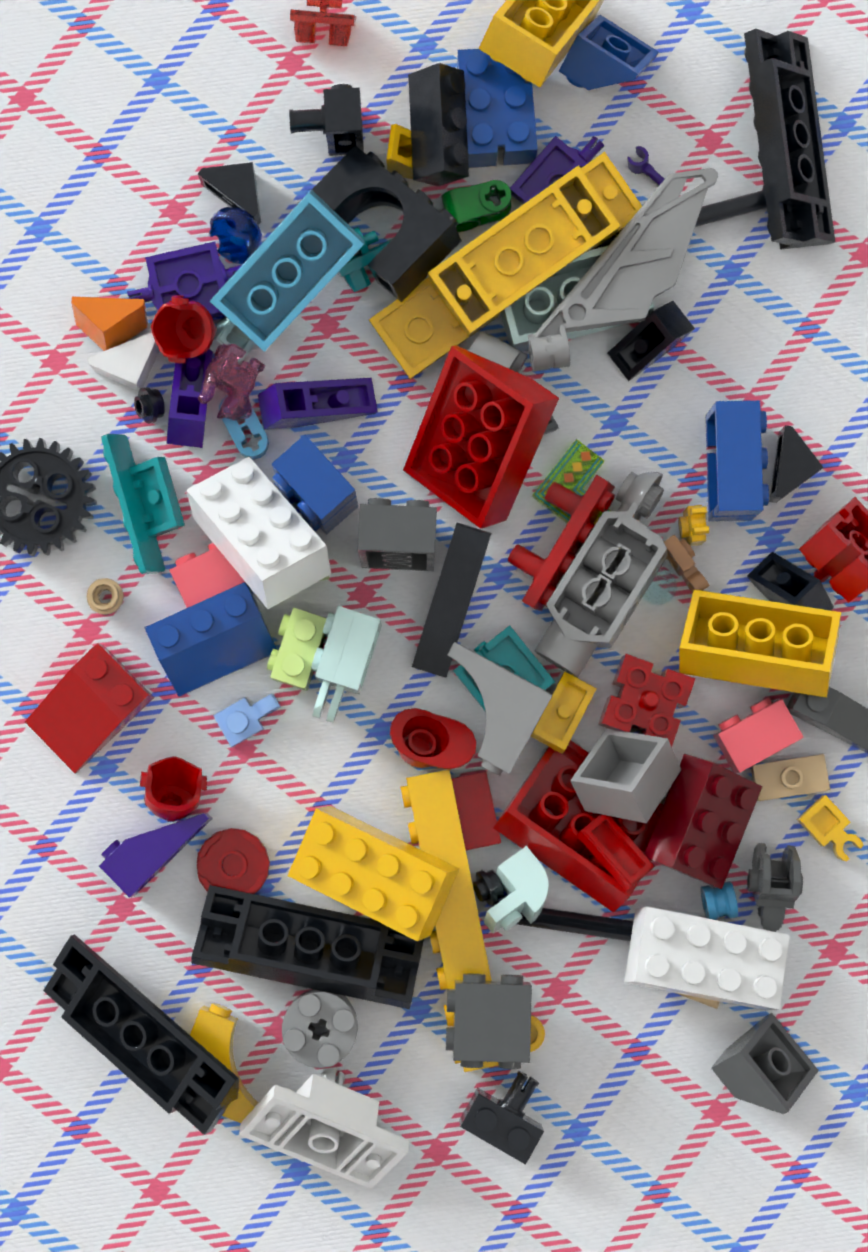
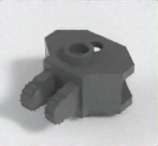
[747,843,803,932]

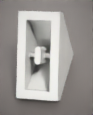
[87,333,160,391]

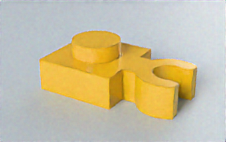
[678,505,709,546]
[796,795,864,862]

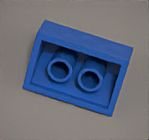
[144,582,277,697]

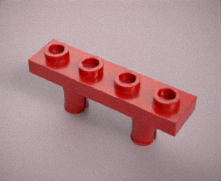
[508,475,615,611]

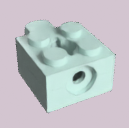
[311,606,382,723]

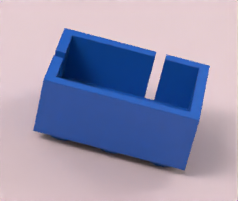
[457,49,538,168]
[705,400,769,521]
[271,434,359,535]

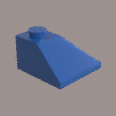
[559,15,659,90]

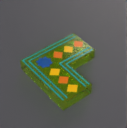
[532,439,611,525]

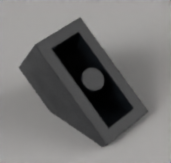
[607,301,695,381]
[747,552,834,611]

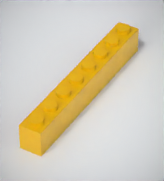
[400,769,498,1072]

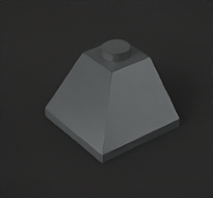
[711,1013,819,1114]

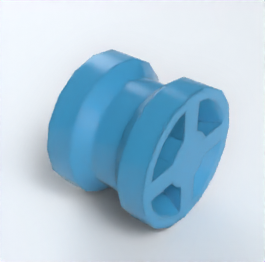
[700,881,738,920]

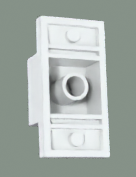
[239,1069,409,1189]

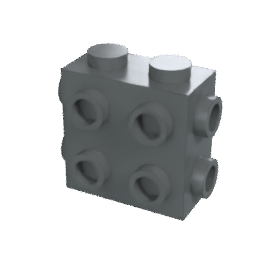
[446,973,532,1069]

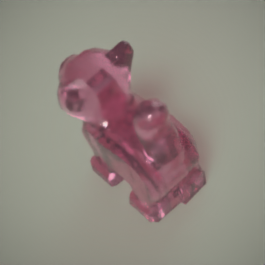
[198,344,266,421]

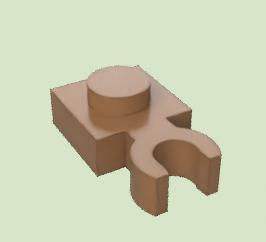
[664,534,710,593]

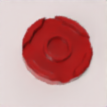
[197,828,270,894]

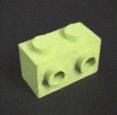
[267,607,327,691]

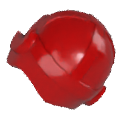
[151,295,217,363]
[140,756,207,822]

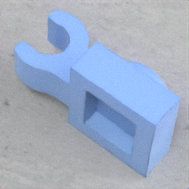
[213,694,281,747]

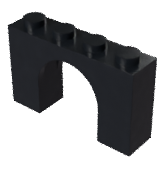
[296,145,462,302]

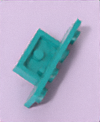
[101,434,185,574]

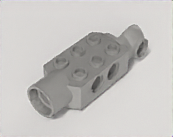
[534,472,668,678]

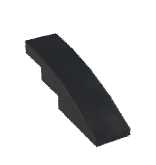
[412,522,492,678]

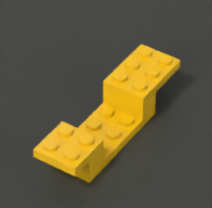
[369,152,642,380]

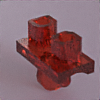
[290,0,357,47]

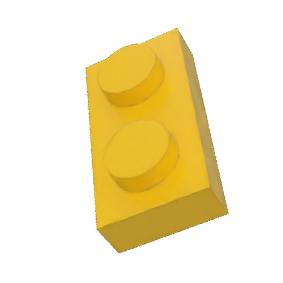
[530,671,597,753]

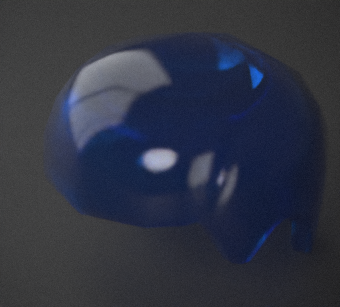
[209,207,262,264]

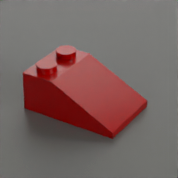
[25,643,155,774]

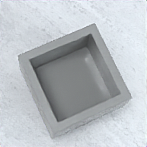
[570,728,681,823]

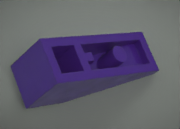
[166,349,213,448]
[258,378,378,430]
[99,813,213,898]

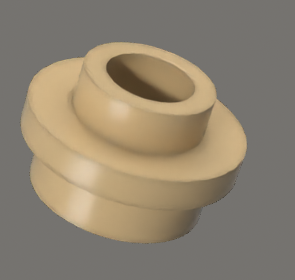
[87,578,124,615]

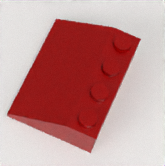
[403,345,559,529]
[493,740,663,913]

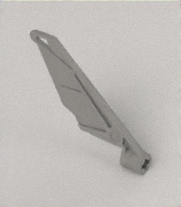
[528,168,718,371]

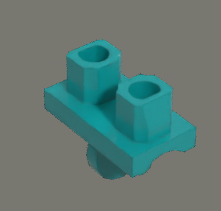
[337,227,392,292]

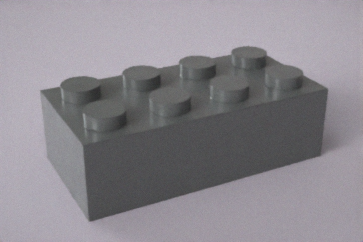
[357,498,437,571]

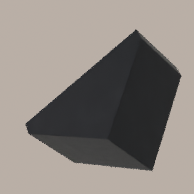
[198,162,261,227]
[769,425,824,503]

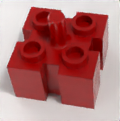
[799,497,868,603]
[598,654,696,747]

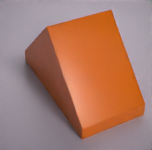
[71,296,148,351]

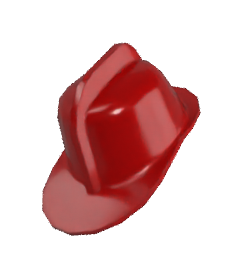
[390,708,477,769]

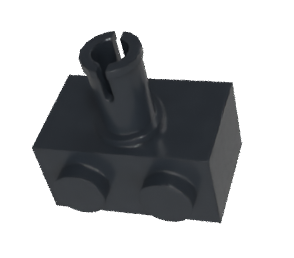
[289,84,364,156]
[459,1071,544,1165]

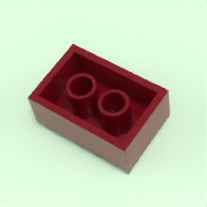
[644,754,763,889]

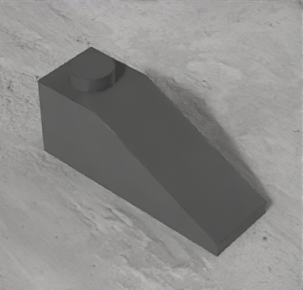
[787,687,868,753]

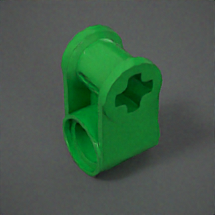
[441,180,512,233]

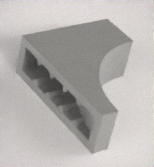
[447,642,553,776]

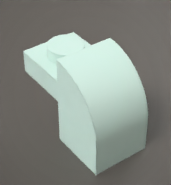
[484,846,549,933]

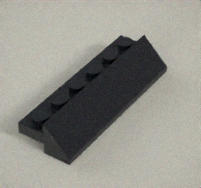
[744,28,835,250]
[191,885,424,1009]
[43,934,239,1135]

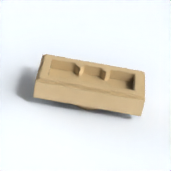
[751,754,830,801]

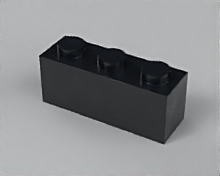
[408,63,469,186]

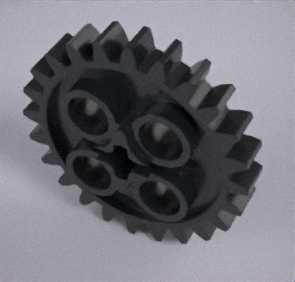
[0,438,97,556]

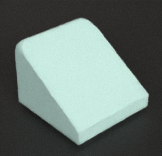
[209,317,255,365]

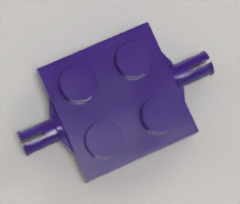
[510,136,604,204]
[127,241,242,318]

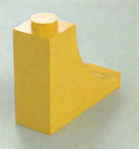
[190,1003,259,1123]

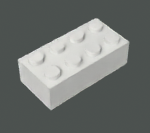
[186,457,331,609]
[624,906,790,1011]

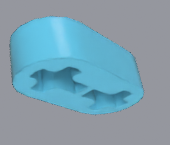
[219,393,269,460]

